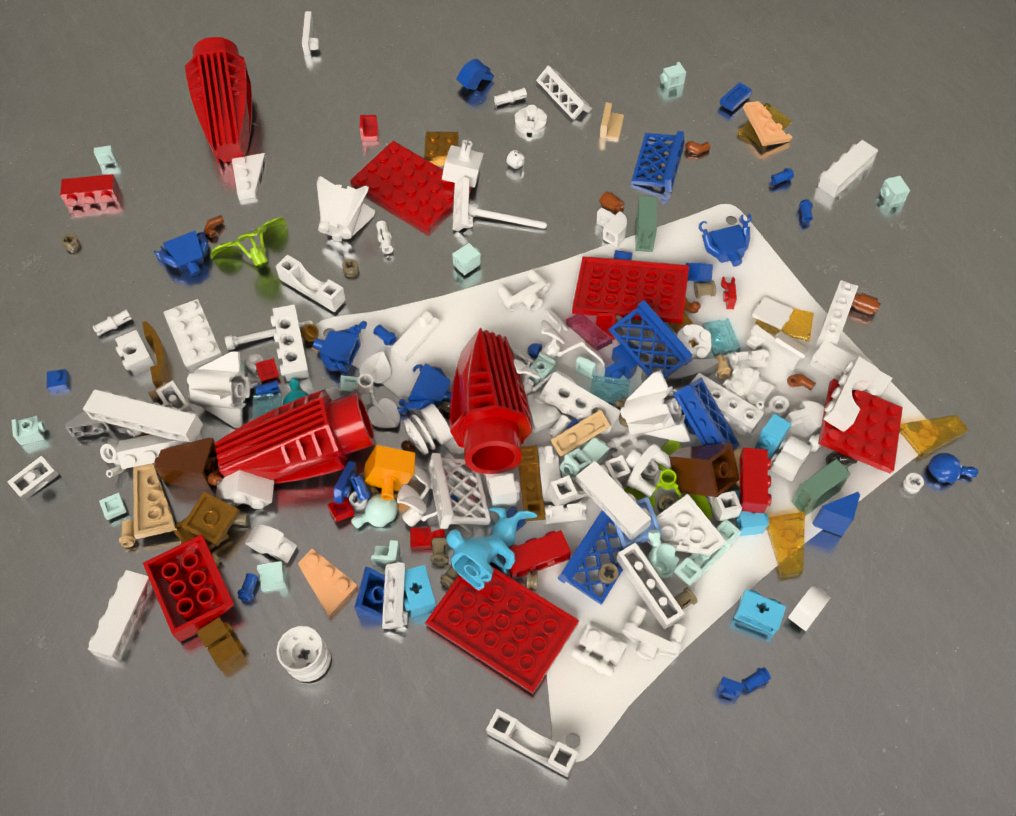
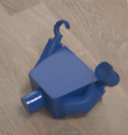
[699,214,752,267]
[154,231,208,276]
[313,321,367,373]
[397,363,451,414]

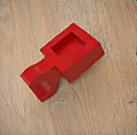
[721,277,737,309]
[410,527,446,550]

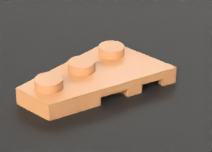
[743,101,793,146]
[298,549,358,619]

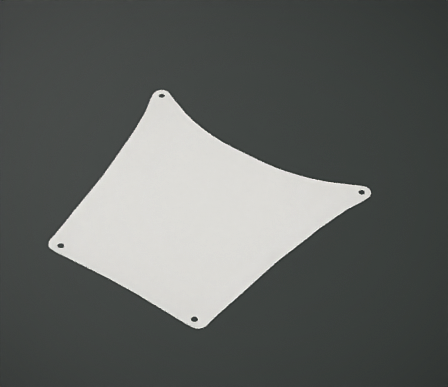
[315,204,936,763]

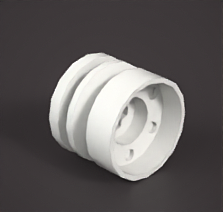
[403,404,453,456]
[276,626,331,682]

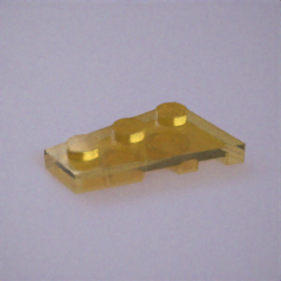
[900,415,969,458]
[766,512,805,577]

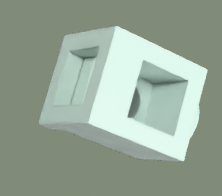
[660,62,686,89]
[529,353,556,387]
[12,416,46,445]
[559,448,592,477]

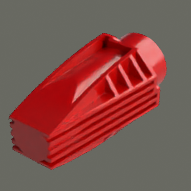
[185,37,252,165]
[450,328,532,474]
[214,389,375,484]

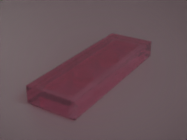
[566,314,612,351]

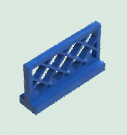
[631,131,685,192]
[609,300,692,379]
[673,377,740,450]
[558,510,639,605]

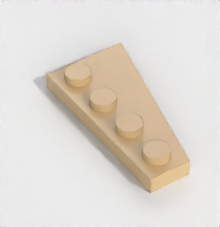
[133,463,177,539]

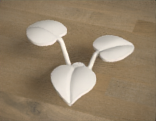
[539,308,606,369]
[510,346,579,396]
[326,351,400,428]
[397,464,474,537]

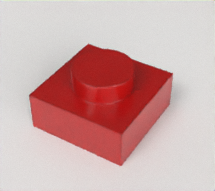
[255,358,279,382]
[327,497,355,522]

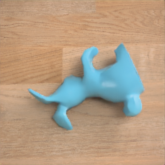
[446,507,537,590]

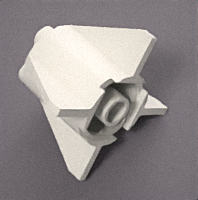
[317,176,375,242]
[187,351,260,428]
[621,370,691,442]

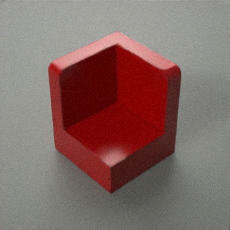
[359,115,379,141]
[595,312,616,341]

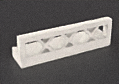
[536,65,592,120]

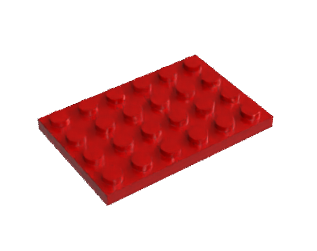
[350,141,471,232]
[572,256,689,324]
[425,566,579,694]

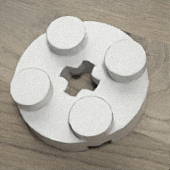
[515,105,547,135]
[675,324,711,359]

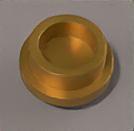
[300,324,319,342]

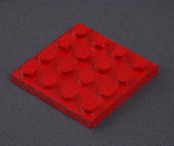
[818,378,903,474]

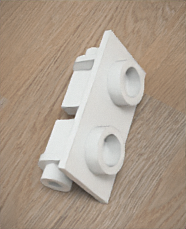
[727,348,769,370]
[544,501,586,525]

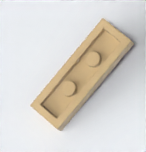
[550,410,611,457]

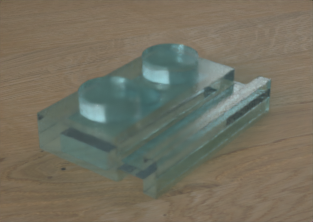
[702,318,741,357]
[590,375,630,406]
[253,393,282,420]

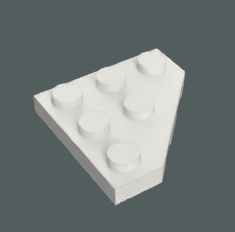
[647,494,726,556]

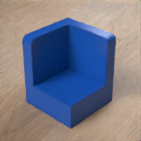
[686,263,713,282]

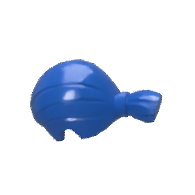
[928,453,979,484]

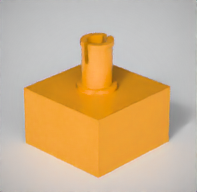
[364,445,415,500]

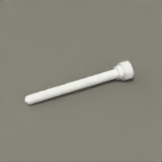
[468,203,547,229]
[224,320,313,351]

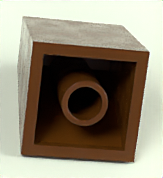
[154,438,219,491]
[669,443,740,497]

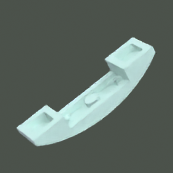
[674,519,741,586]

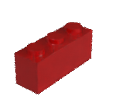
[60,174,119,206]
[739,447,772,513]
[504,530,571,580]

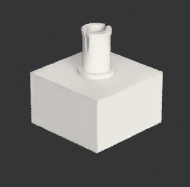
[442,140,484,188]

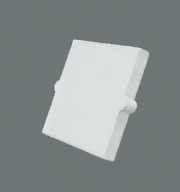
[752,297,794,330]
[775,330,808,358]

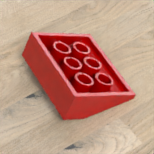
[143,534,234,642]

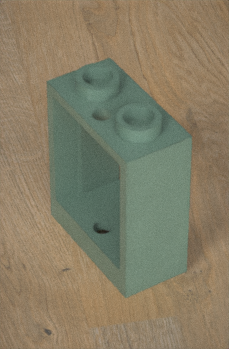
[635,196,657,252]
[791,459,851,516]

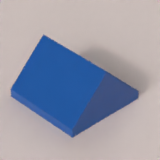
[812,492,860,536]
[354,567,385,622]

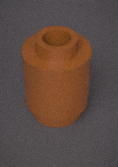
[599,191,625,215]
[851,293,881,316]

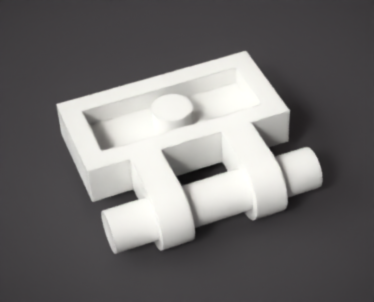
[606,431,650,469]
[572,624,627,677]

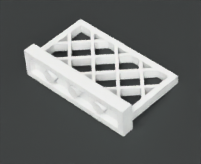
[428,453,491,529]

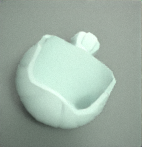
[351,493,398,528]
[647,530,679,579]

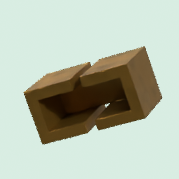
[197,617,245,672]

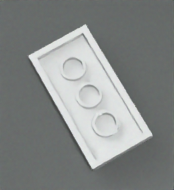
[163,299,222,371]

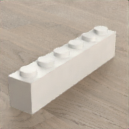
[83,390,203,443]

